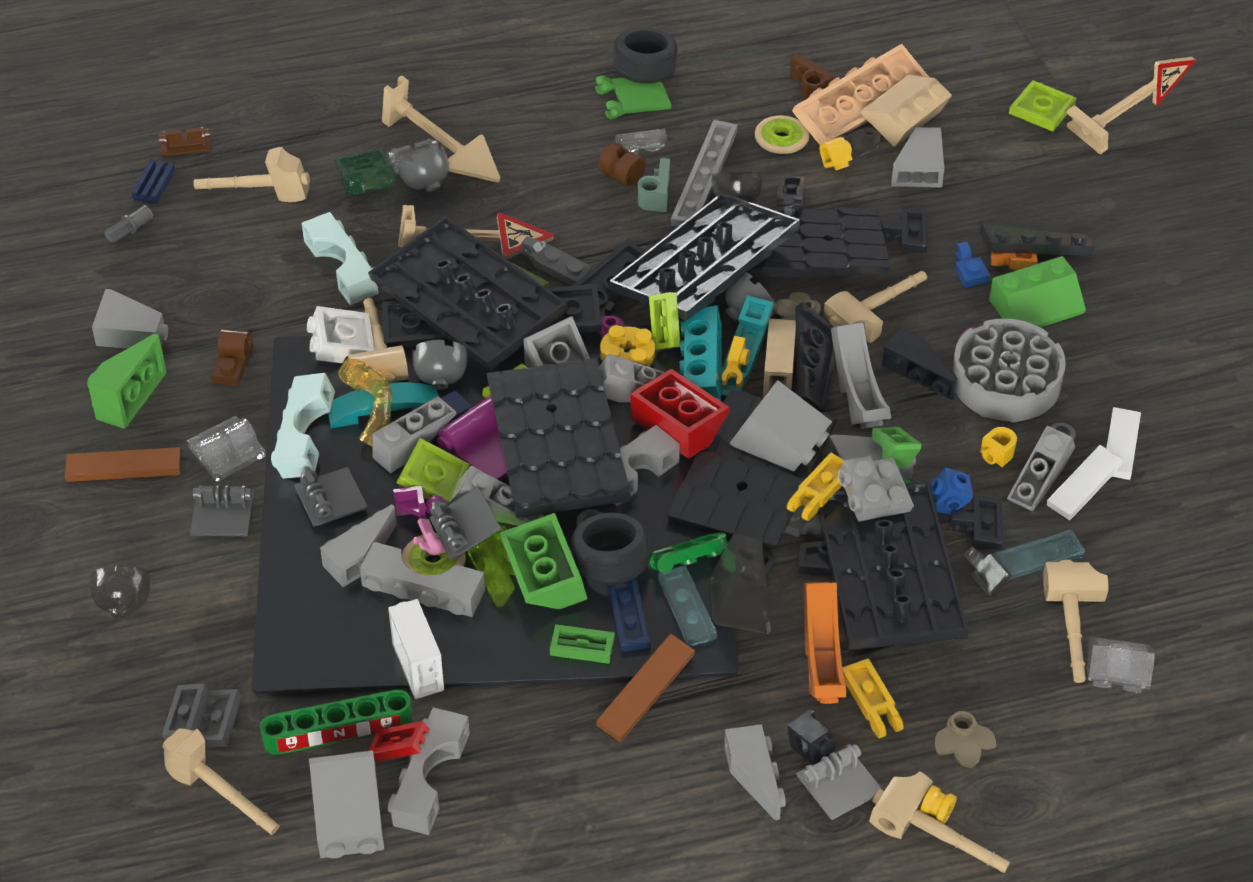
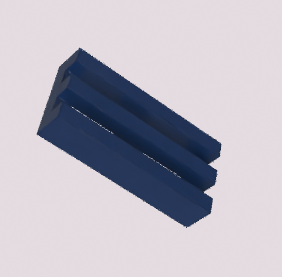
[132,159,175,204]

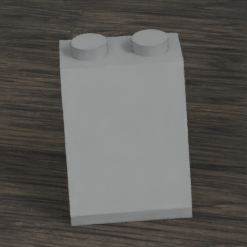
[729,380,832,471]
[309,751,384,858]

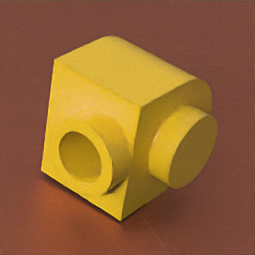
[820,137,853,171]
[980,427,1017,467]

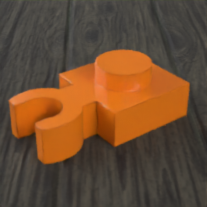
[990,252,1037,271]

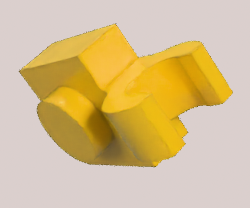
[722,336,750,389]

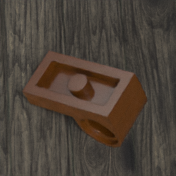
[790,53,834,101]
[211,328,254,387]

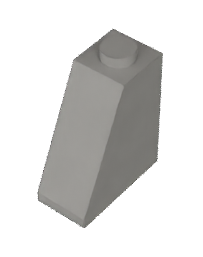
[891,127,945,187]
[92,289,168,349]
[828,435,916,479]

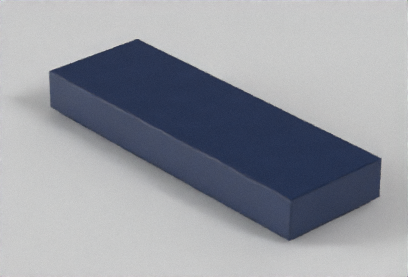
[607,577,651,652]

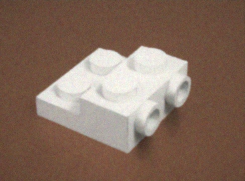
[307,306,375,363]

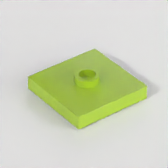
[1009,80,1076,132]
[397,438,470,505]

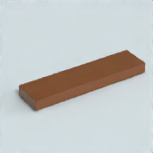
[65,447,181,482]
[596,634,695,743]

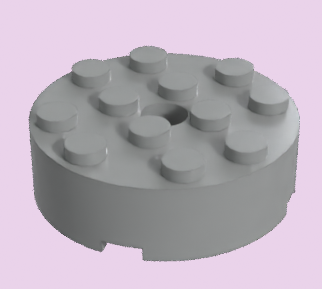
[952,319,1066,423]

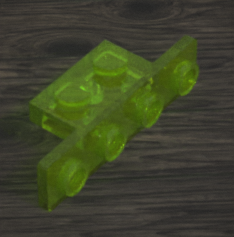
[467,525,515,607]

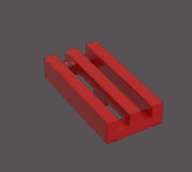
[369,721,430,762]

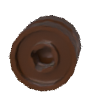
[598,142,646,187]

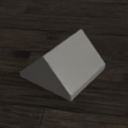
[524,317,590,369]

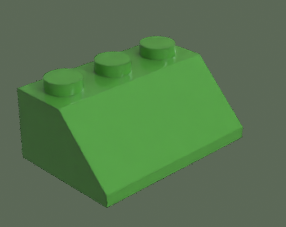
[989,256,1086,327]
[499,513,587,610]

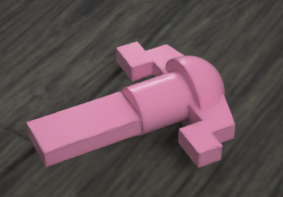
[413,518,447,555]

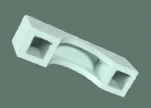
[302,212,379,305]
[271,373,335,479]

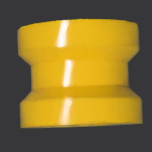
[920,785,957,824]

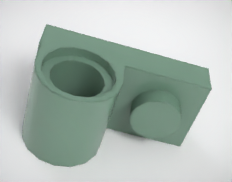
[638,158,670,212]

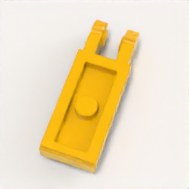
[787,453,844,521]
[842,659,904,738]

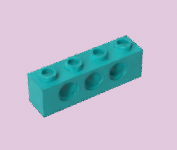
[680,306,722,401]

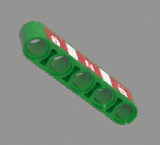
[260,690,412,755]

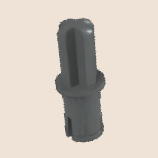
[104,205,153,242]

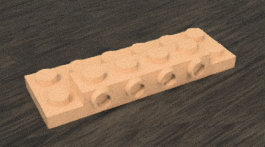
[792,44,929,145]

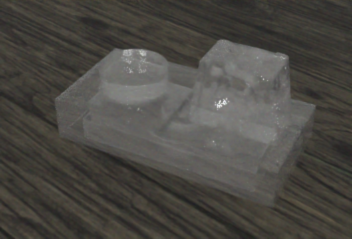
[614,129,667,154]

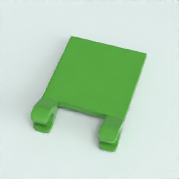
[595,76,672,119]

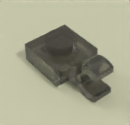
[964,546,1013,597]

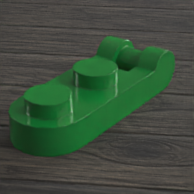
[648,533,728,573]

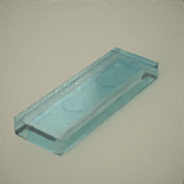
[993,529,1085,581]
[658,565,717,646]

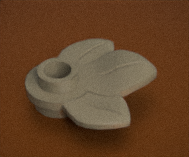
[772,292,822,320]
[934,711,996,768]

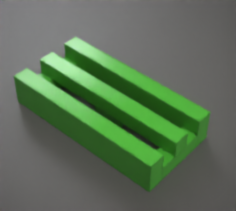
[550,624,615,664]

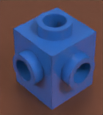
[930,467,973,516]

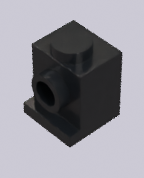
[787,709,836,765]

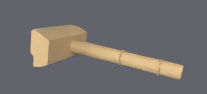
[194,147,310,202]
[823,271,927,343]
[348,298,409,386]
[1043,560,1108,683]
[163,728,280,835]
[869,772,1010,873]

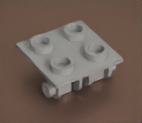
[796,744,883,820]

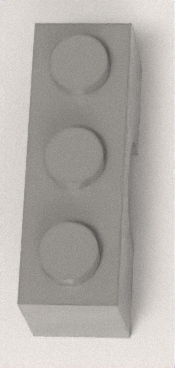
[614,425,680,506]

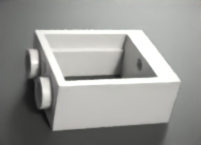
[388,599,444,699]

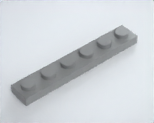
[671,120,738,227]

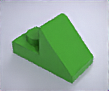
[872,427,921,469]

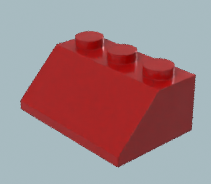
[630,369,730,459]

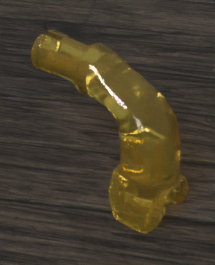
[338,358,393,447]

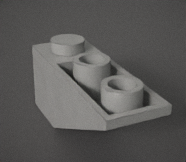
[599,354,665,402]
[373,397,456,473]
[1007,426,1075,512]
[449,466,543,526]
[320,505,397,587]
[724,724,785,821]

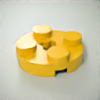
[600,325,655,367]

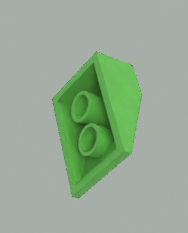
[87,334,167,429]

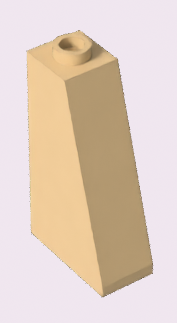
[763,319,796,398]

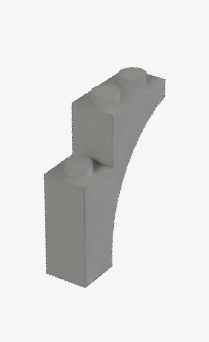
[831,323,891,429]

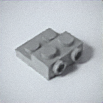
[838,456,914,521]

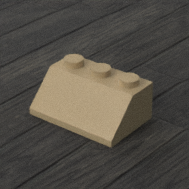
[860,75,952,147]

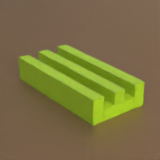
[649,293,680,350]

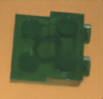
[334,148,396,195]

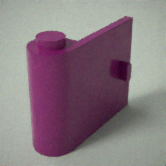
[437,396,507,481]

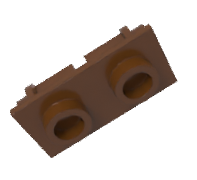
[158,126,212,157]

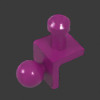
[393,485,447,519]

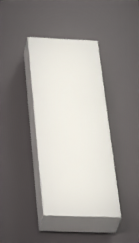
[1106,407,1141,480]
[1047,445,1123,520]

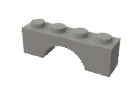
[360,542,485,617]
[388,707,470,835]

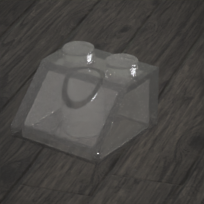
[1086,636,1155,693]

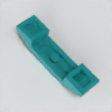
[721,295,773,397]
[328,382,438,428]

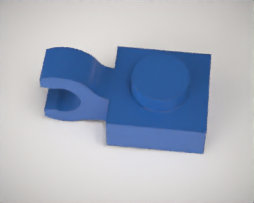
[955,242,990,288]

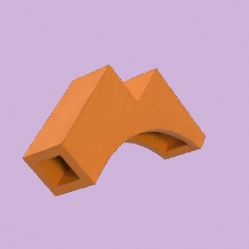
[804,582,846,703]

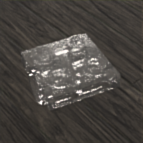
[187,415,266,482]

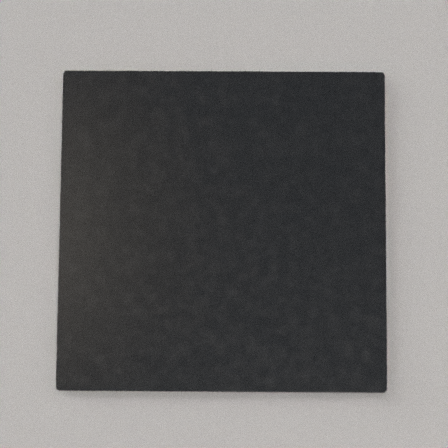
[252,324,738,694]

